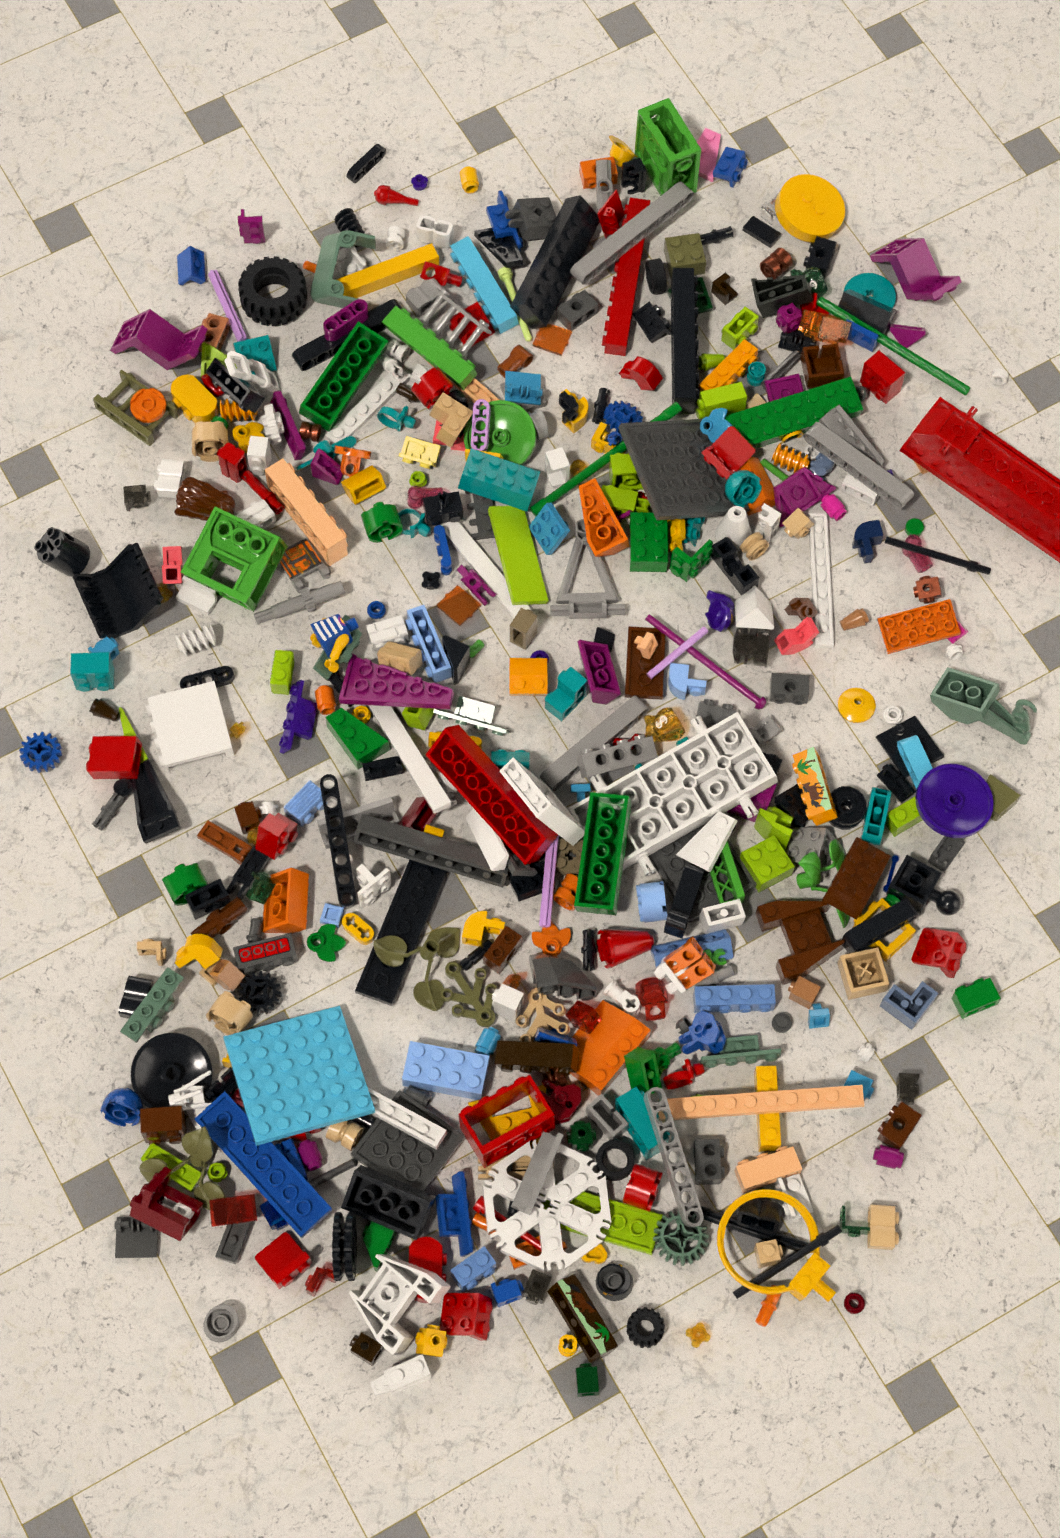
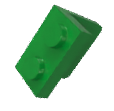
[670,539,713,582]

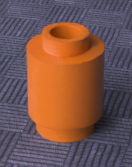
[315,685,336,715]

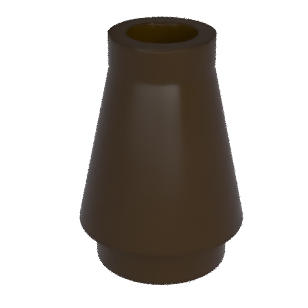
[89,698,119,722]

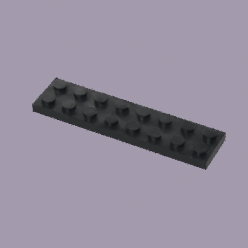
[355,859,447,1006]

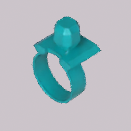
[377,406,416,431]
[399,509,431,538]

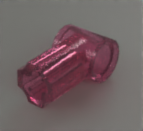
[407,486,443,509]
[902,535,933,573]

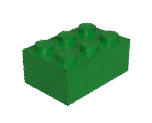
[629,512,668,572]

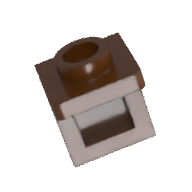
[784,597,818,621]

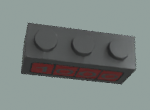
[233,933,298,976]

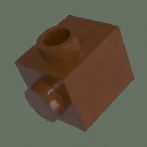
[234,801,262,835]

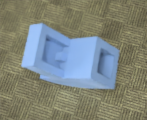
[668,663,707,700]

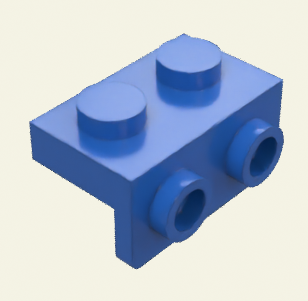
[713,147,748,188]
[841,319,879,352]

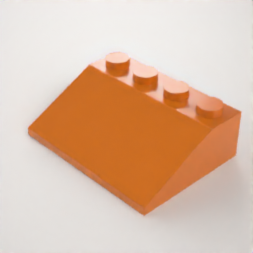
[570,1000,651,1096]

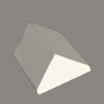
[734,586,774,629]

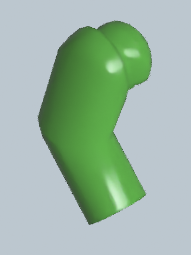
[468,639,485,658]

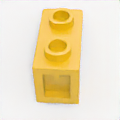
[591,422,626,454]

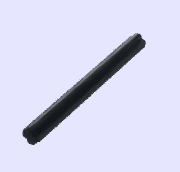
[690,1206,809,1251]

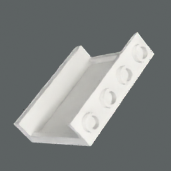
[146,681,234,773]

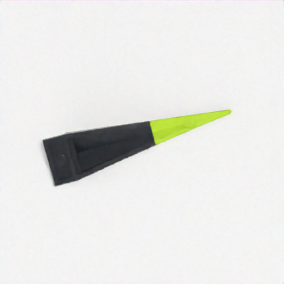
[119,707,181,844]

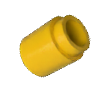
[459,166,479,193]

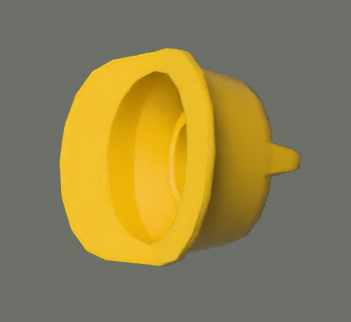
[609,135,638,167]

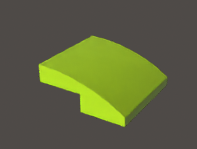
[754,808,793,851]

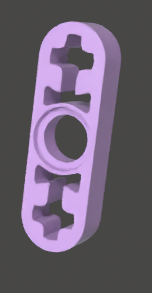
[471,399,491,451]

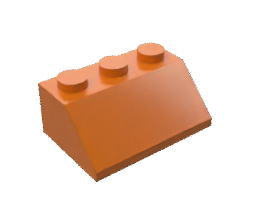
[262,868,309,934]

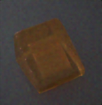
[499,974,521,990]

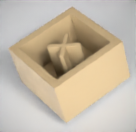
[837,947,889,1000]

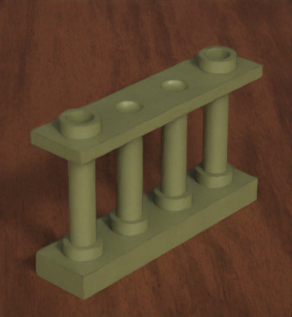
[93,370,178,446]

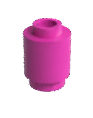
[820,494,847,521]

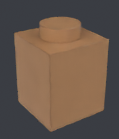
[209,959,245,991]
[788,976,821,1009]

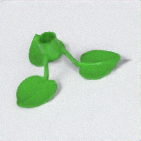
[796,839,851,928]

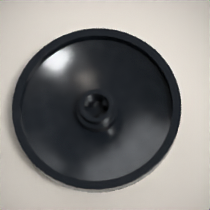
[130,1033,212,1112]

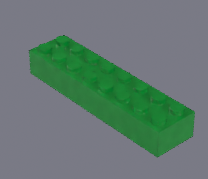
[725,376,863,449]

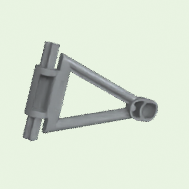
[550,519,625,619]

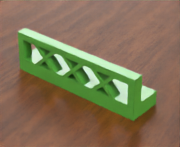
[709,842,745,904]

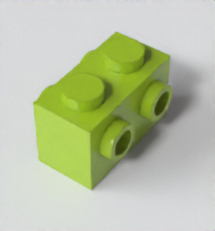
[721,306,759,350]

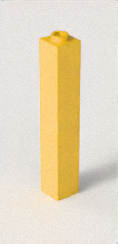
[336,243,439,298]

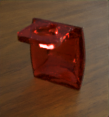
[635,978,668,1021]

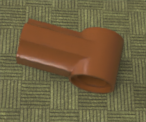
[497,345,533,378]

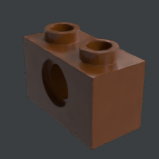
[483,926,522,975]
[877,1101,922,1149]

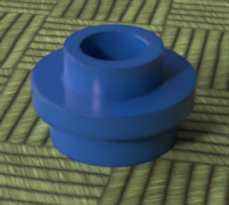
[367,601,386,619]

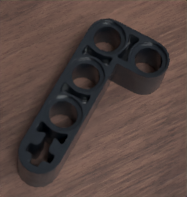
[664,863,705,939]
[842,898,919,954]

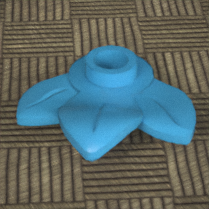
[700,408,732,443]

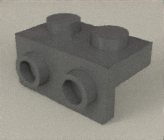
[695,699,737,728]

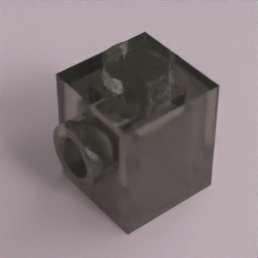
[523,1269,552,1305]

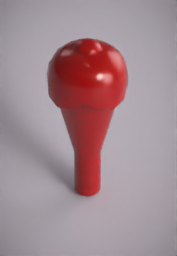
[374,185,419,206]

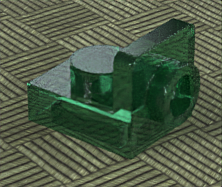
[246,871,275,904]

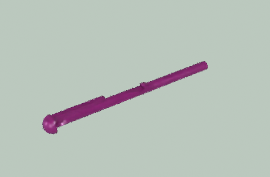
[645,614,766,710]

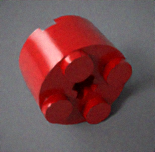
[411,367,454,410]
[623,1164,663,1212]

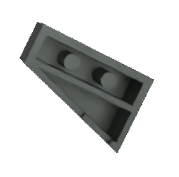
[751,275,813,318]

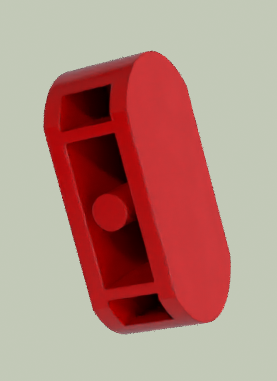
[409,1237,447,1303]

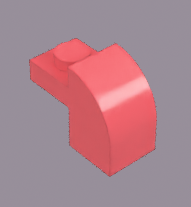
[162,546,184,584]
[774,617,820,655]

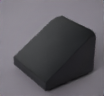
[594,627,615,652]

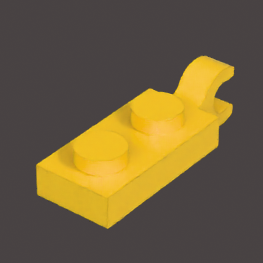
[667,519,686,552]

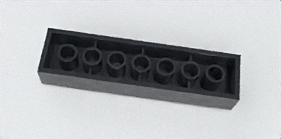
[510,195,600,329]
[671,268,699,414]

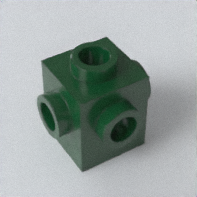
[566,1121,596,1152]

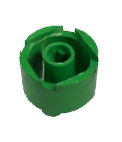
[361,502,403,543]
[162,863,208,906]

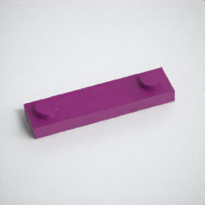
[270,391,306,460]

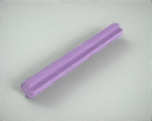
[208,270,247,342]
[539,835,559,928]

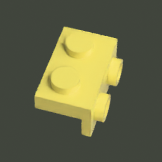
[398,436,442,469]

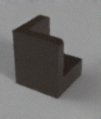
[711,272,738,305]

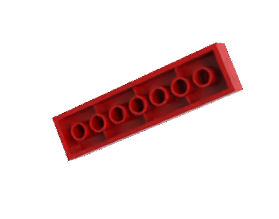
[426,725,558,865]

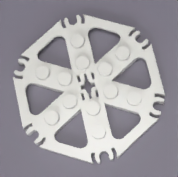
[483,1140,611,1272]

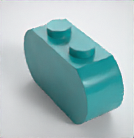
[860,787,891,846]

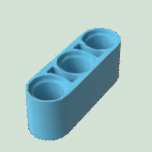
[897,735,933,789]

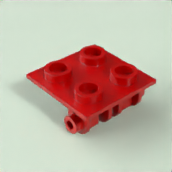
[597,190,624,239]
[449,302,495,346]

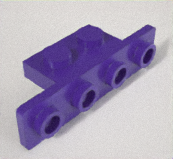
[279,680,317,754]

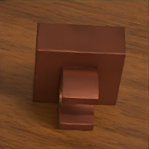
[542,1071,568,1092]

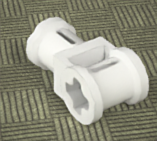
[603,980,640,1017]

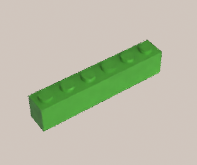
[382,306,477,390]

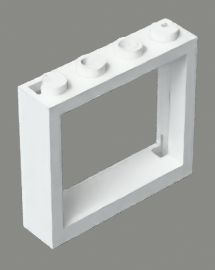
[500,758,585,846]

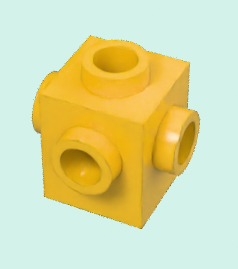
[415,1324,447,1357]

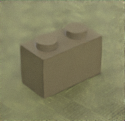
[510,608,538,650]

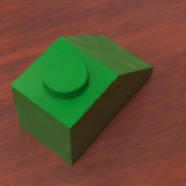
[362,1221,396,1272]

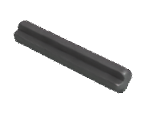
[761,350,801,389]

